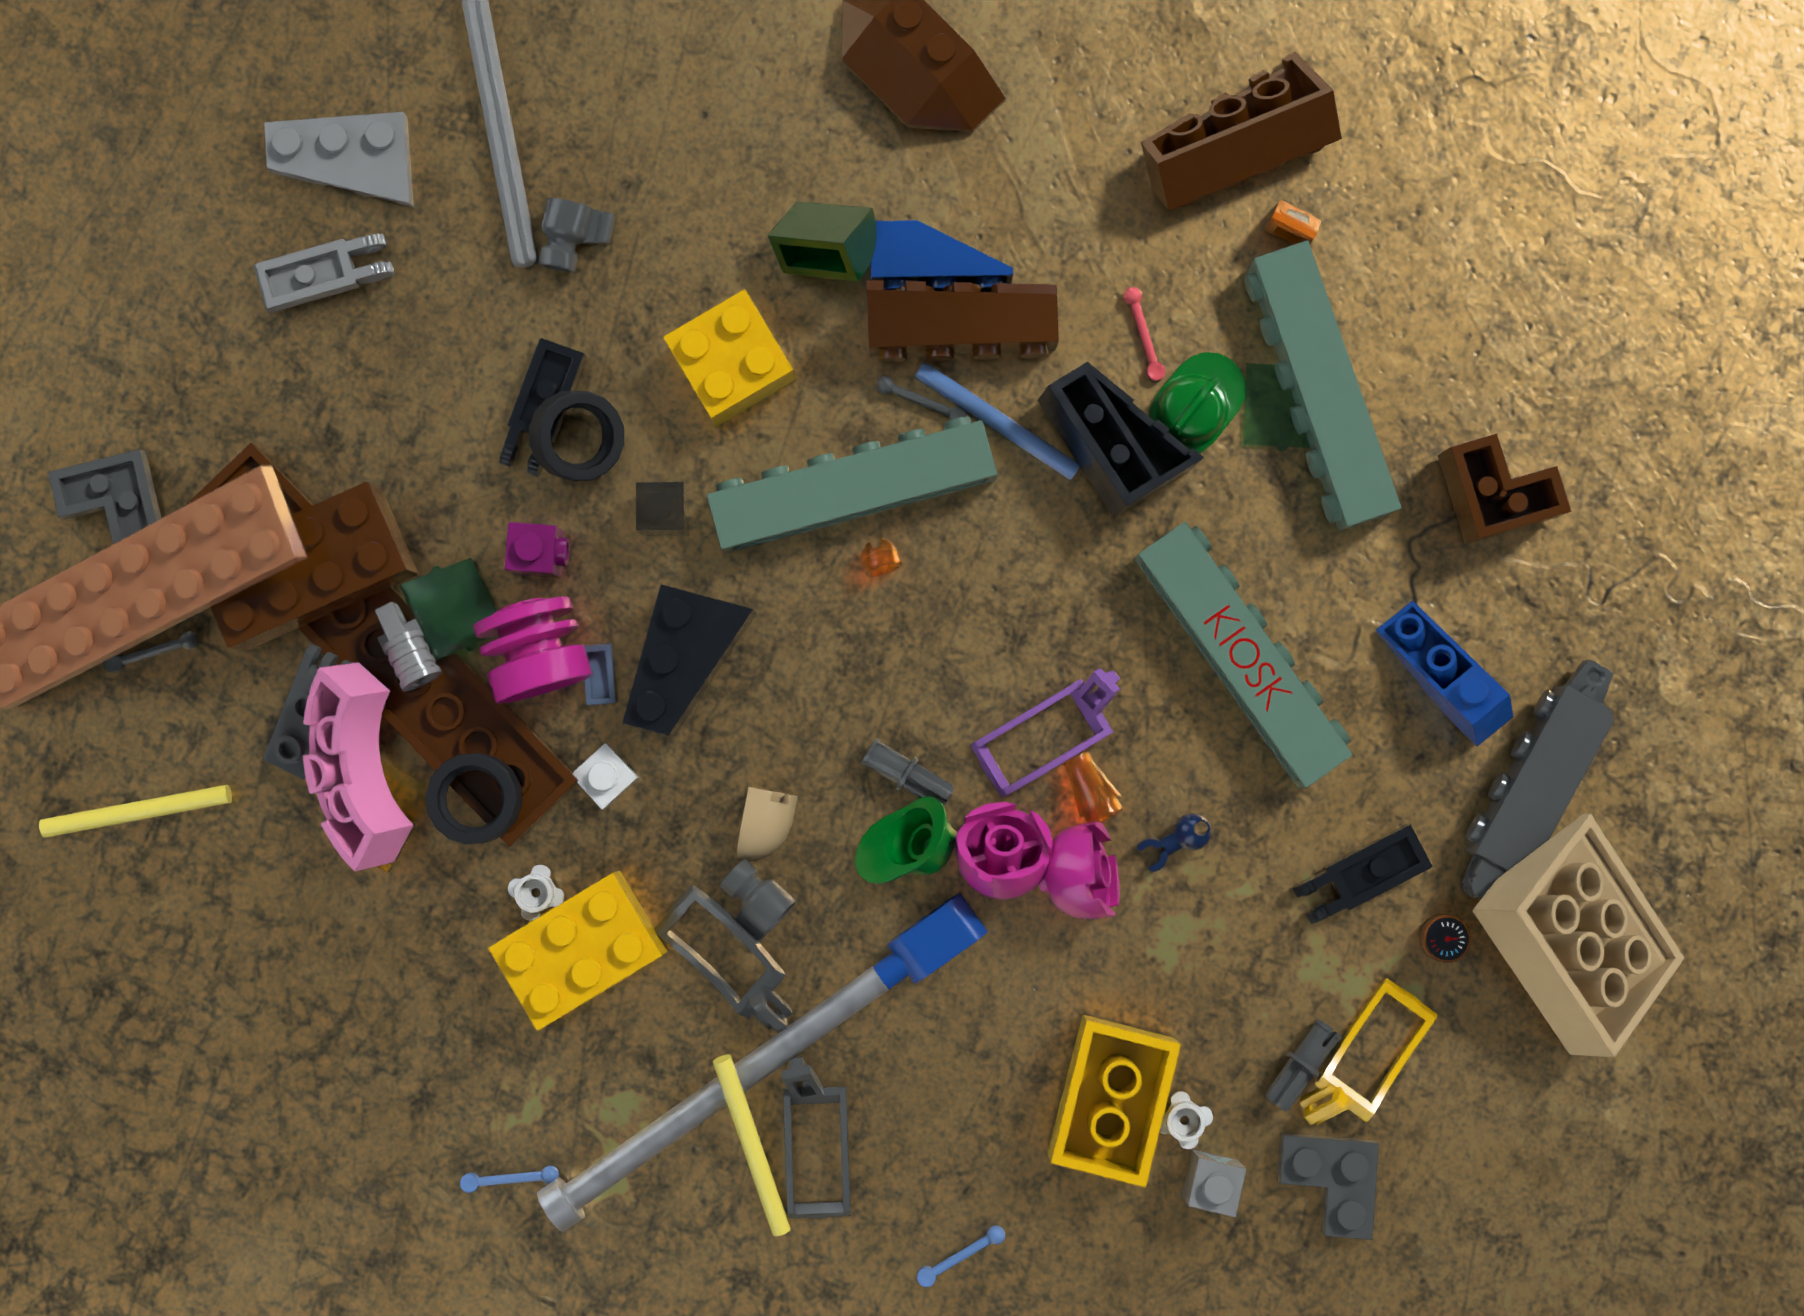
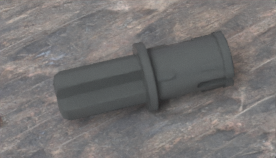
[861,738,954,806]
[1265,1019,1342,1111]

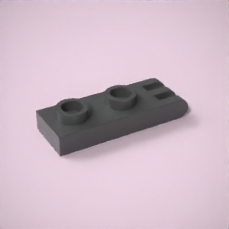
[263,643,352,780]

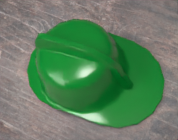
[1149,352,1246,453]
[855,797,958,884]

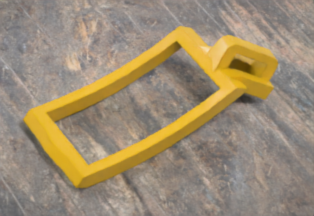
[1299,978,1438,1125]

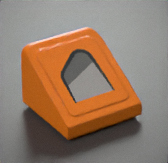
[1265,200,1321,245]

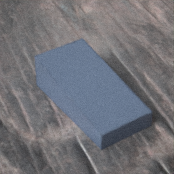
[584,643,617,705]

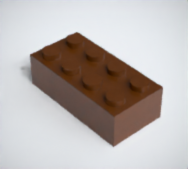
[210,481,419,651]

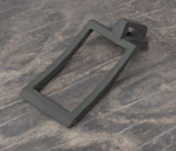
[655,885,793,1033]
[782,1056,851,1219]

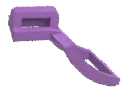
[970,668,1121,798]

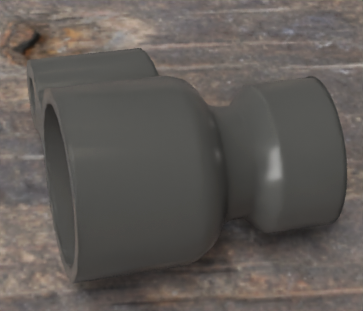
[538,198,616,273]
[719,858,797,951]

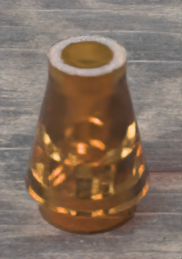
[1064,752,1123,823]

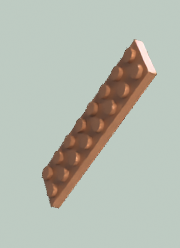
[0,466,307,709]

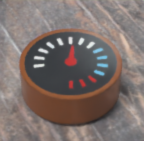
[1420,914,1471,963]

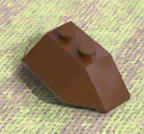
[841,0,1006,133]

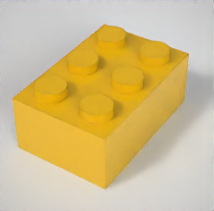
[488,870,668,1031]
[1047,1014,1181,1188]

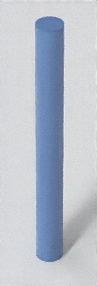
[915,362,1080,480]

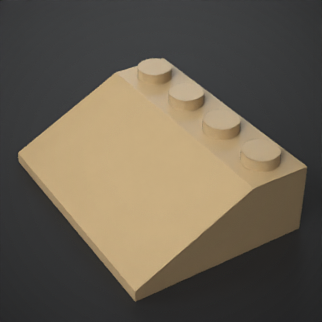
[1472,813,1685,1057]

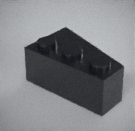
[1037,362,1204,518]
[622,584,757,737]

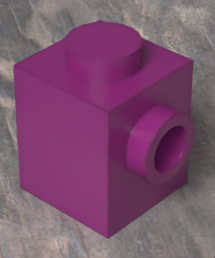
[504,522,570,578]

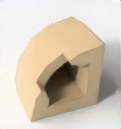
[736,787,798,861]

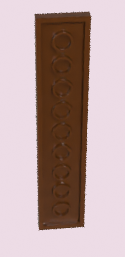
[185,443,579,847]

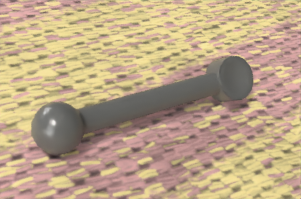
[876,376,967,420]
[103,631,199,673]

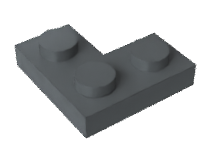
[48,449,161,544]
[1277,1132,1379,1240]

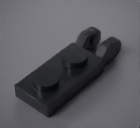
[499,338,587,477]
[1292,824,1433,924]

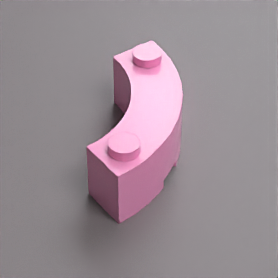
[303,662,413,872]

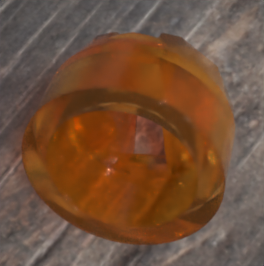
[861,538,902,577]

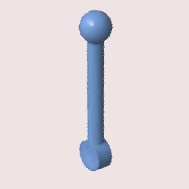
[460,1165,559,1193]
[917,1226,1005,1287]

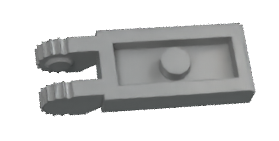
[254,234,394,313]

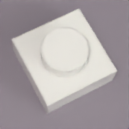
[573,743,639,810]

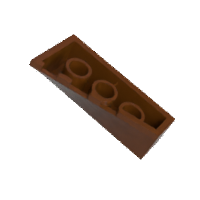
[1141,51,1342,211]
[866,280,1059,363]

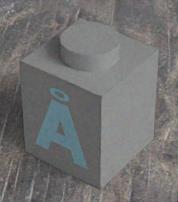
[1181,1149,1247,1217]

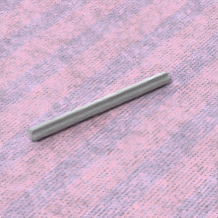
[461,0,538,268]

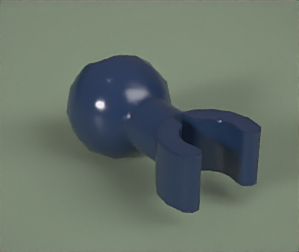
[1137,813,1212,872]

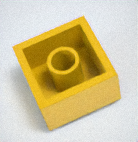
[663,289,796,427]

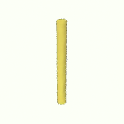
[39,784,232,838]
[713,1054,791,1236]

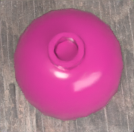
[955,802,1053,900]
[1039,822,1120,919]

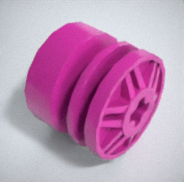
[473,596,593,704]

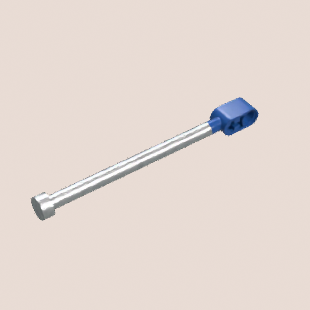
[537,892,988,1232]

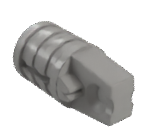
[375,602,442,691]

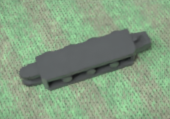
[1460,659,1614,899]

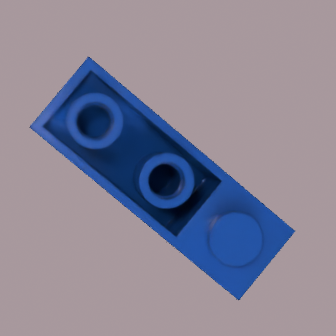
[871,220,1013,293]
[1376,600,1513,747]

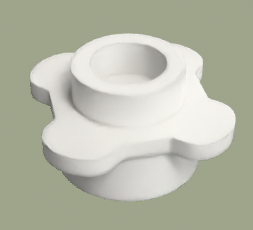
[508,865,564,921]
[1160,1091,1213,1149]

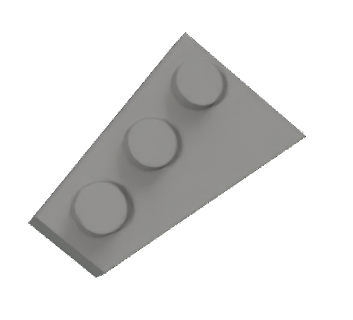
[264,112,414,208]

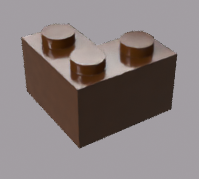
[1438,434,1572,545]

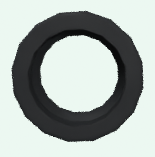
[529,391,624,481]
[425,753,522,845]

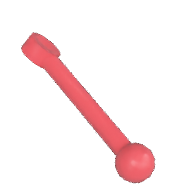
[1124,287,1166,382]

